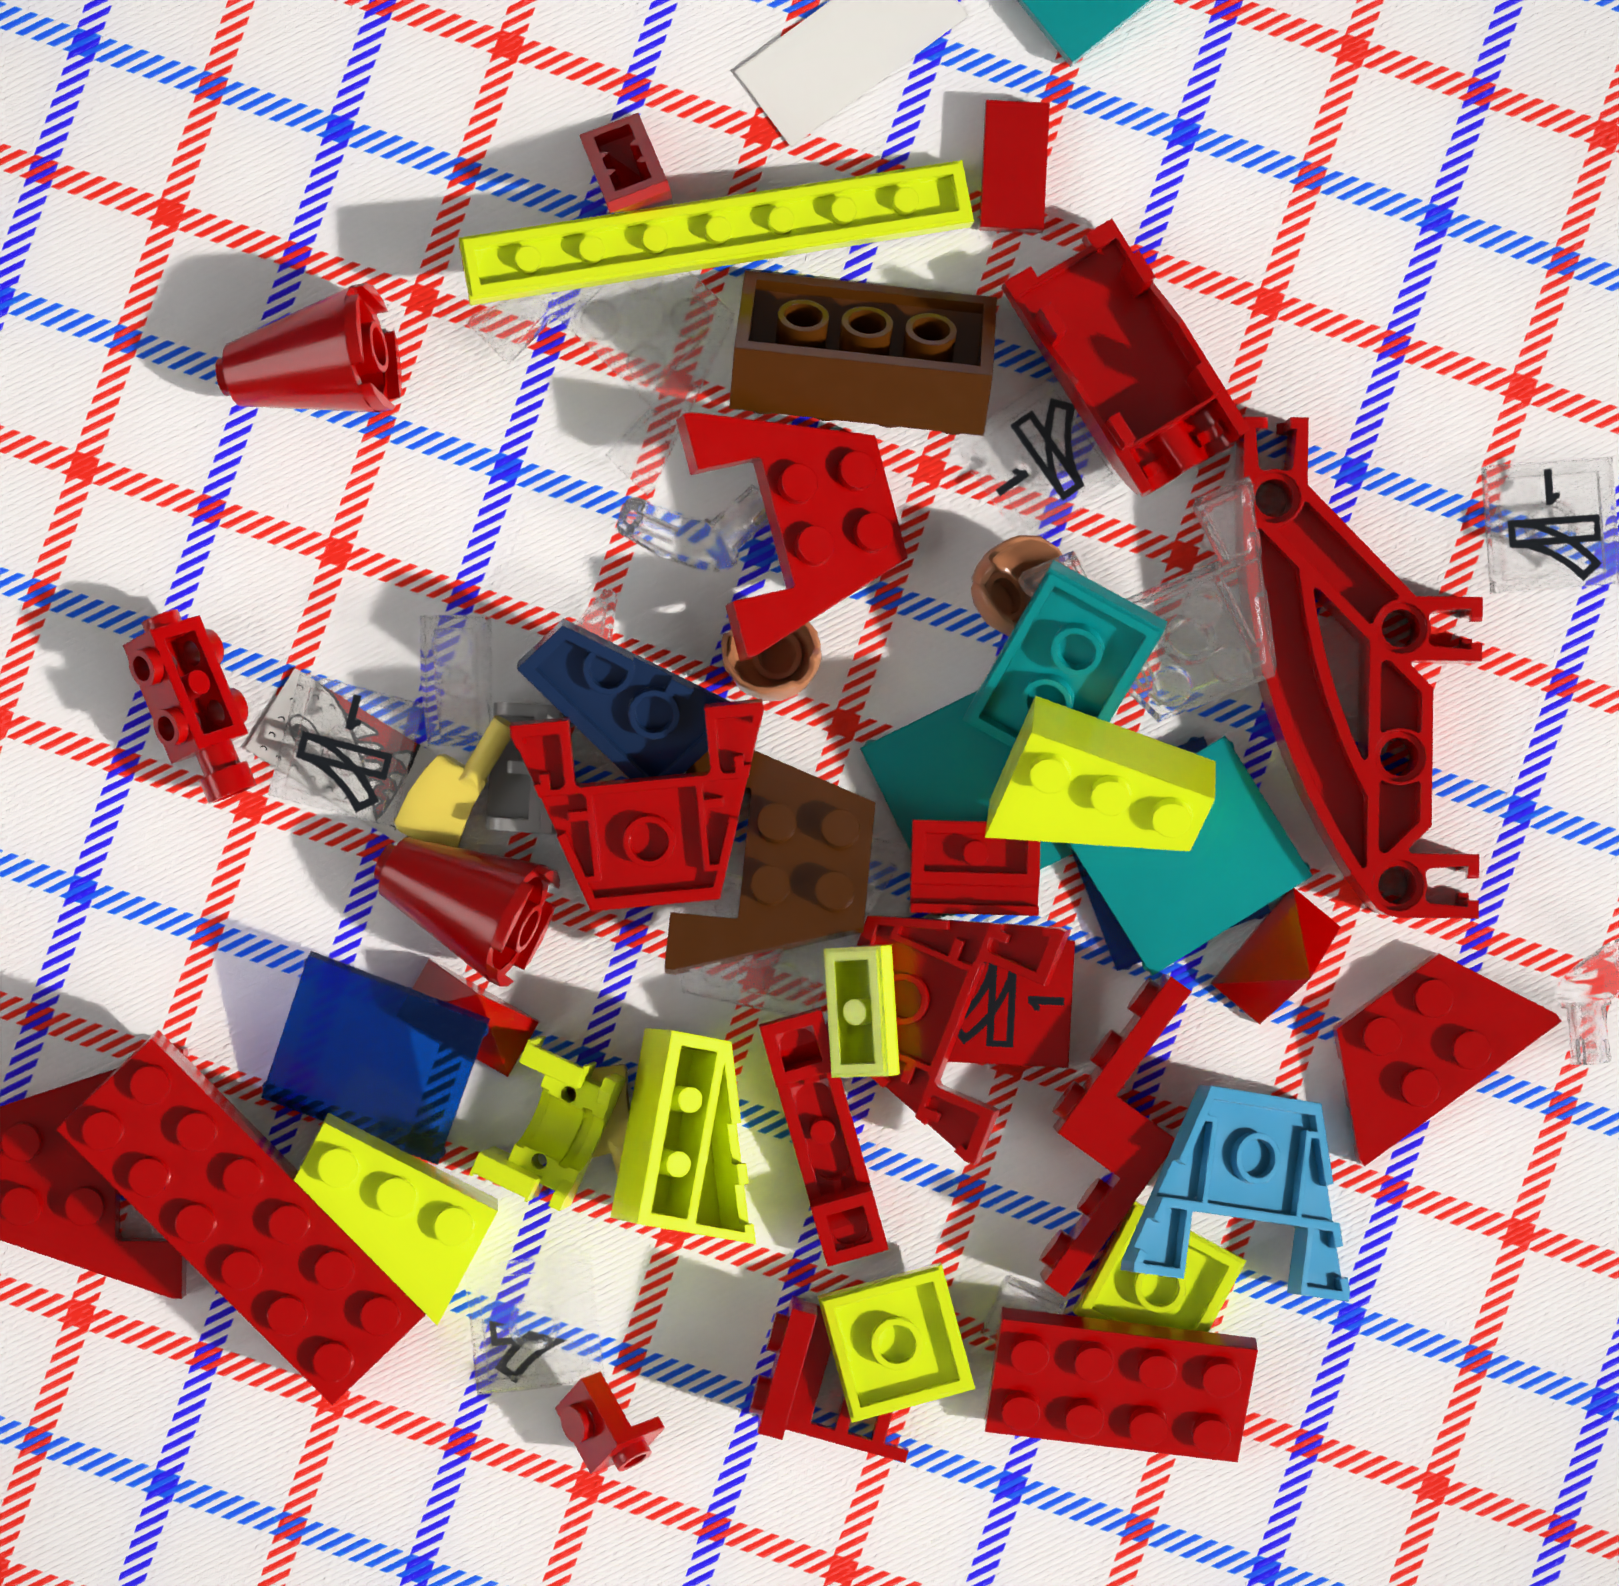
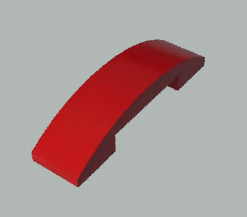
[759,1007,889,1267]

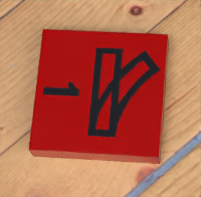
[948,939,1075,1068]

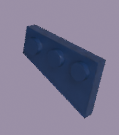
[517,618,731,779]

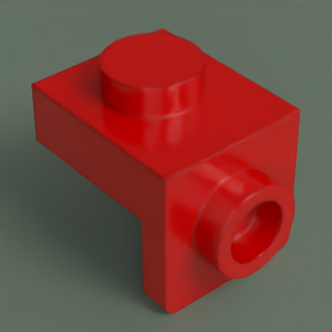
[555,1371,665,1474]

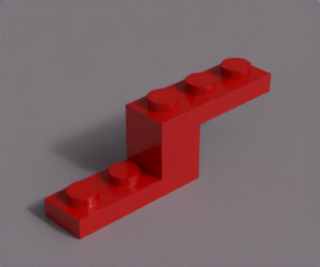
[1039,974,1192,1297]

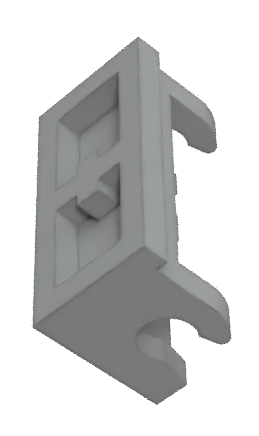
[485,702,564,834]

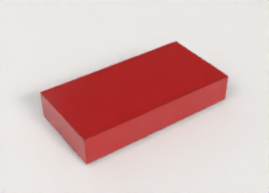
[979,100,1050,234]

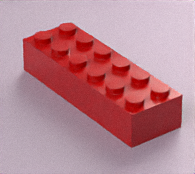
[56,1030,426,1405]

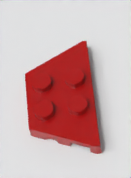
[1333,952,1562,1166]

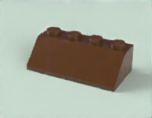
[729,270,997,436]

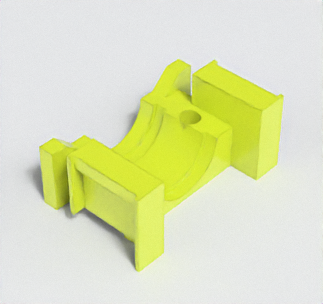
[469,1035,627,1211]

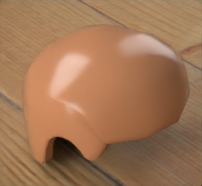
[970,535,1071,637]
[721,622,822,701]

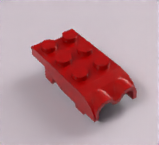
[1001,218,1251,497]

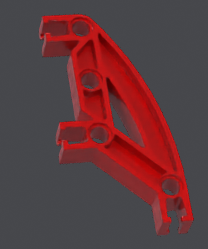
[1235,416,1483,919]

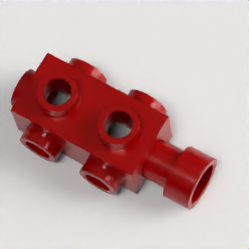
[122,609,257,804]

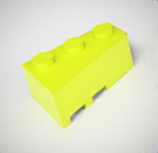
[985,696,1216,851]

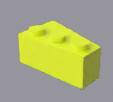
[610,1028,756,1244]
[294,1113,498,1326]

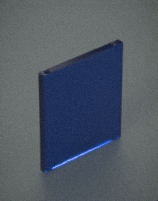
[261,951,490,1165]

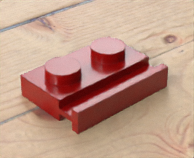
[909,820,1041,916]

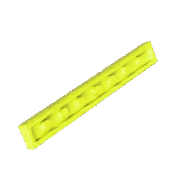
[458,160,974,306]

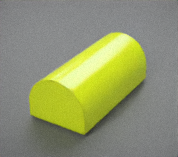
[823,944,900,1078]

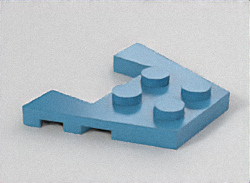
[1120,1085,1350,1302]

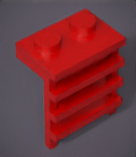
[749,1295,909,1463]

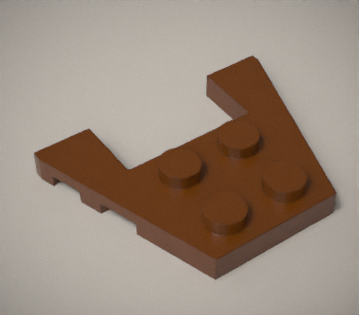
[664,750,876,975]

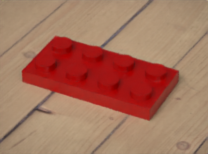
[985,1307,1258,1463]

